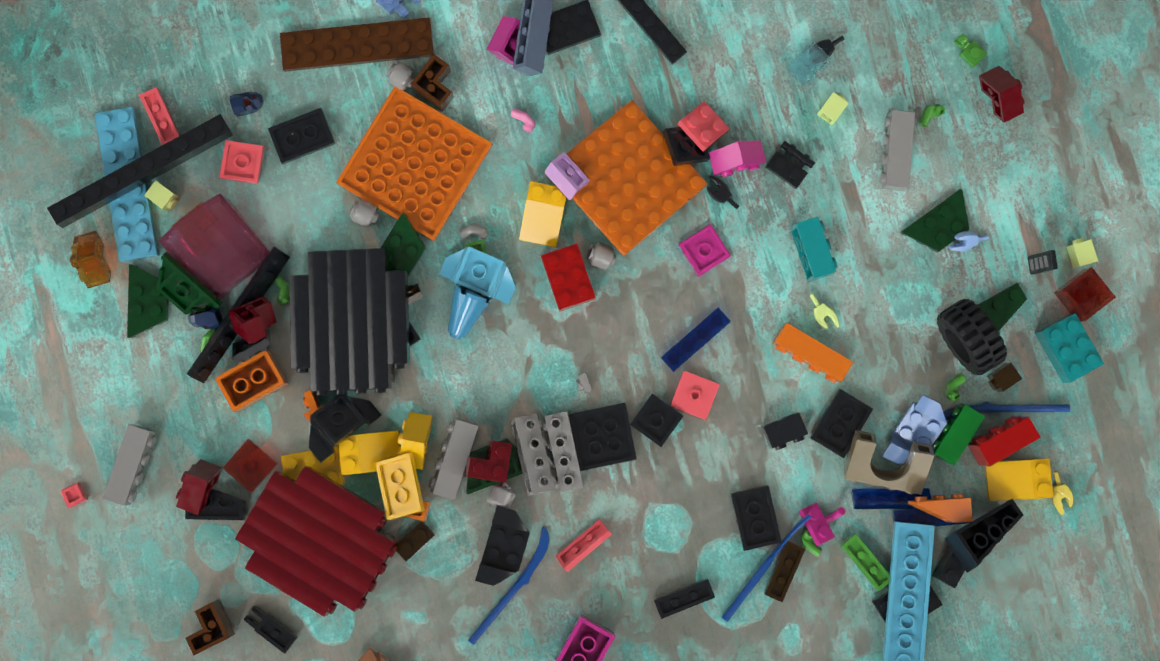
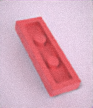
[139,87,180,145]
[555,519,612,572]

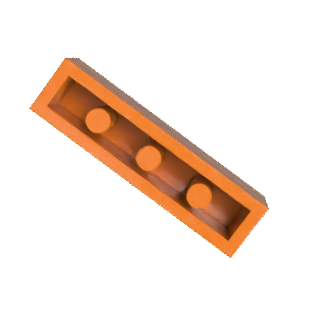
[773,323,853,384]

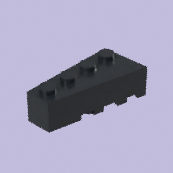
[945,499,1023,573]

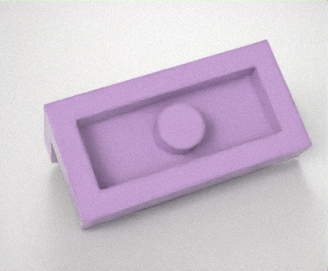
[545,152,590,200]

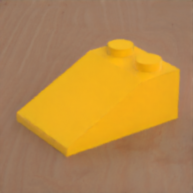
[519,181,567,248]
[338,430,400,475]
[985,458,1053,501]

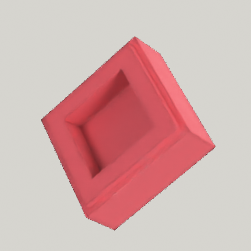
[60,482,88,508]

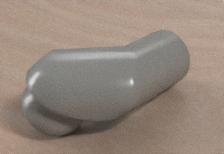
[459,223,488,239]

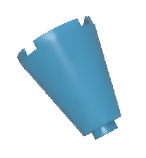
[448,284,491,339]

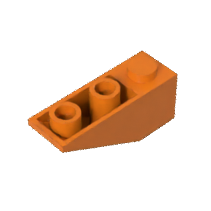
[908,494,973,523]

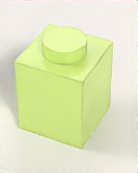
[817,92,849,125]
[144,180,179,212]
[1067,238,1098,268]

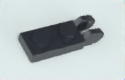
[244,606,298,654]

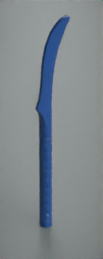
[943,402,1070,420]
[722,515,812,622]
[468,527,549,645]

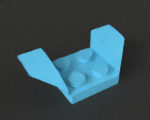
[439,246,516,304]

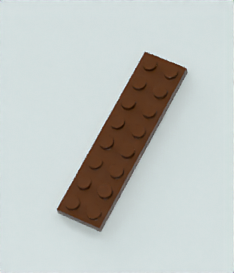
[280,17,434,72]

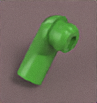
[274,276,290,305]
[946,373,966,402]

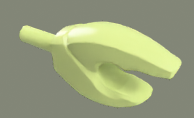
[810,293,839,329]

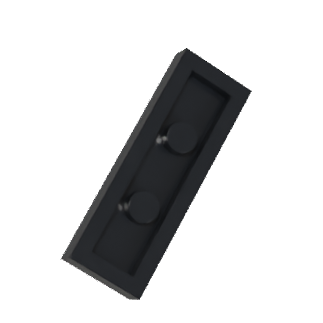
[654,578,715,619]

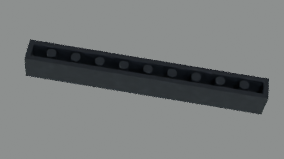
[47,114,233,228]

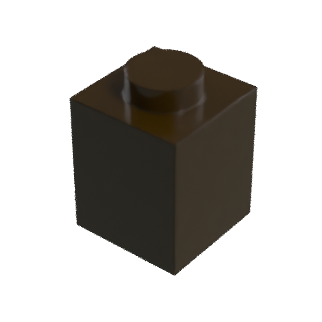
[987,363,1022,392]

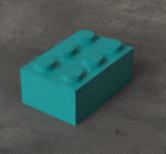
[790,217,838,283]
[1035,313,1104,383]

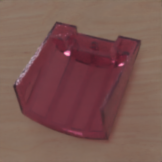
[159,194,270,300]

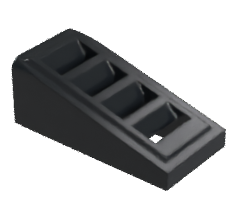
[1028,250,1058,275]

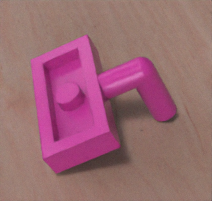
[799,503,845,546]

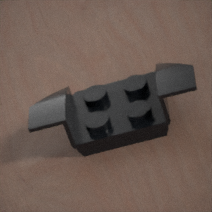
[309,394,382,463]
[475,505,530,586]

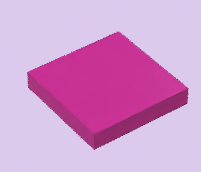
[678,224,731,277]

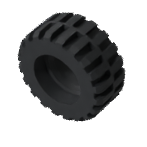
[937,299,1007,375]

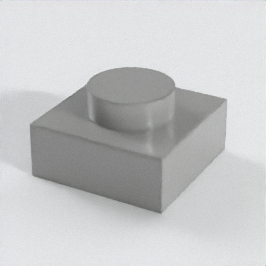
[576,373,592,394]

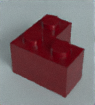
[979,66,1025,123]
[228,296,277,344]
[464,441,512,483]
[176,459,222,515]

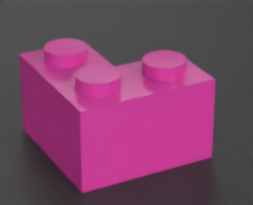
[709,140,766,177]

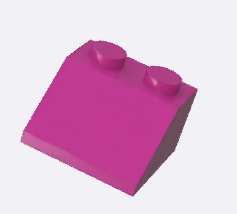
[486,16,520,65]

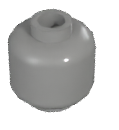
[386,62,415,90]
[349,199,379,227]
[587,242,616,270]
[487,483,516,509]

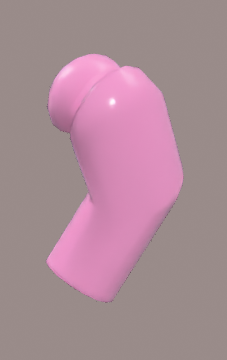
[511,108,535,133]

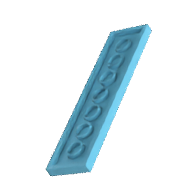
[95,107,159,262]
[883,521,935,661]

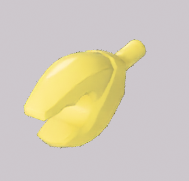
[1052,471,1073,515]

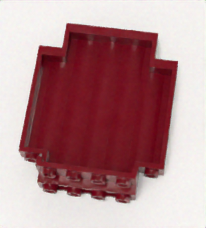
[235,466,398,617]

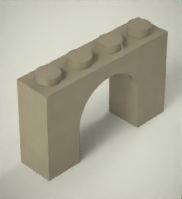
[844,430,935,495]

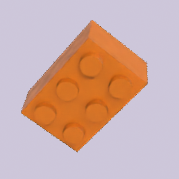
[215,350,289,412]

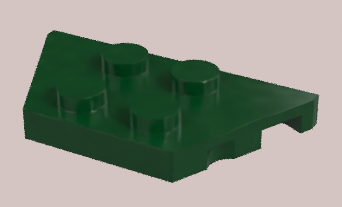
[901,189,969,252]
[381,213,426,277]
[156,251,223,315]
[127,264,169,338]
[466,439,523,495]

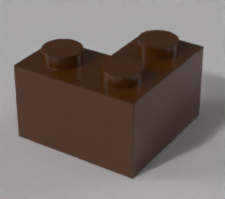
[410,54,454,112]
[185,600,235,655]

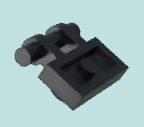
[765,141,815,189]

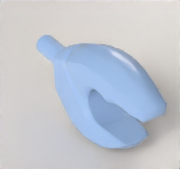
[949,231,989,251]

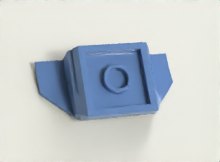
[882,395,947,464]

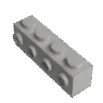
[880,110,915,191]
[542,411,584,492]
[510,414,556,497]
[428,418,478,500]
[102,424,156,506]

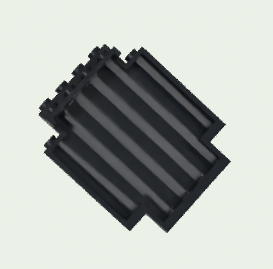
[289,248,410,396]

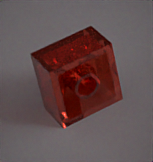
[1054,267,1116,322]

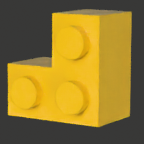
[397,412,432,470]

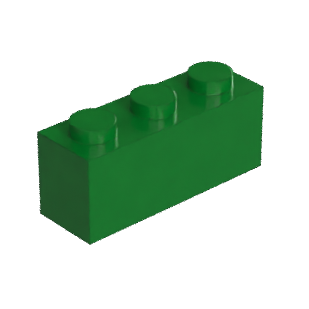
[932,403,985,466]

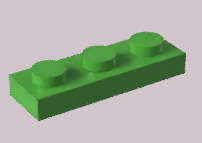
[840,533,890,592]

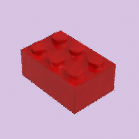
[541,243,596,312]
[967,415,1041,466]

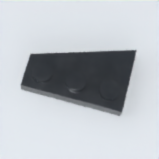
[185,489,246,521]

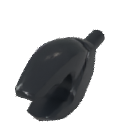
[809,35,845,65]
[707,176,739,209]

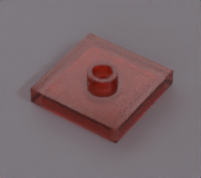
[223,439,278,493]

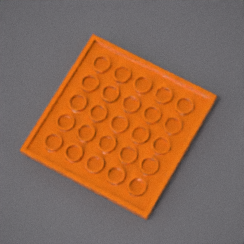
[336,86,493,242]
[566,100,707,256]

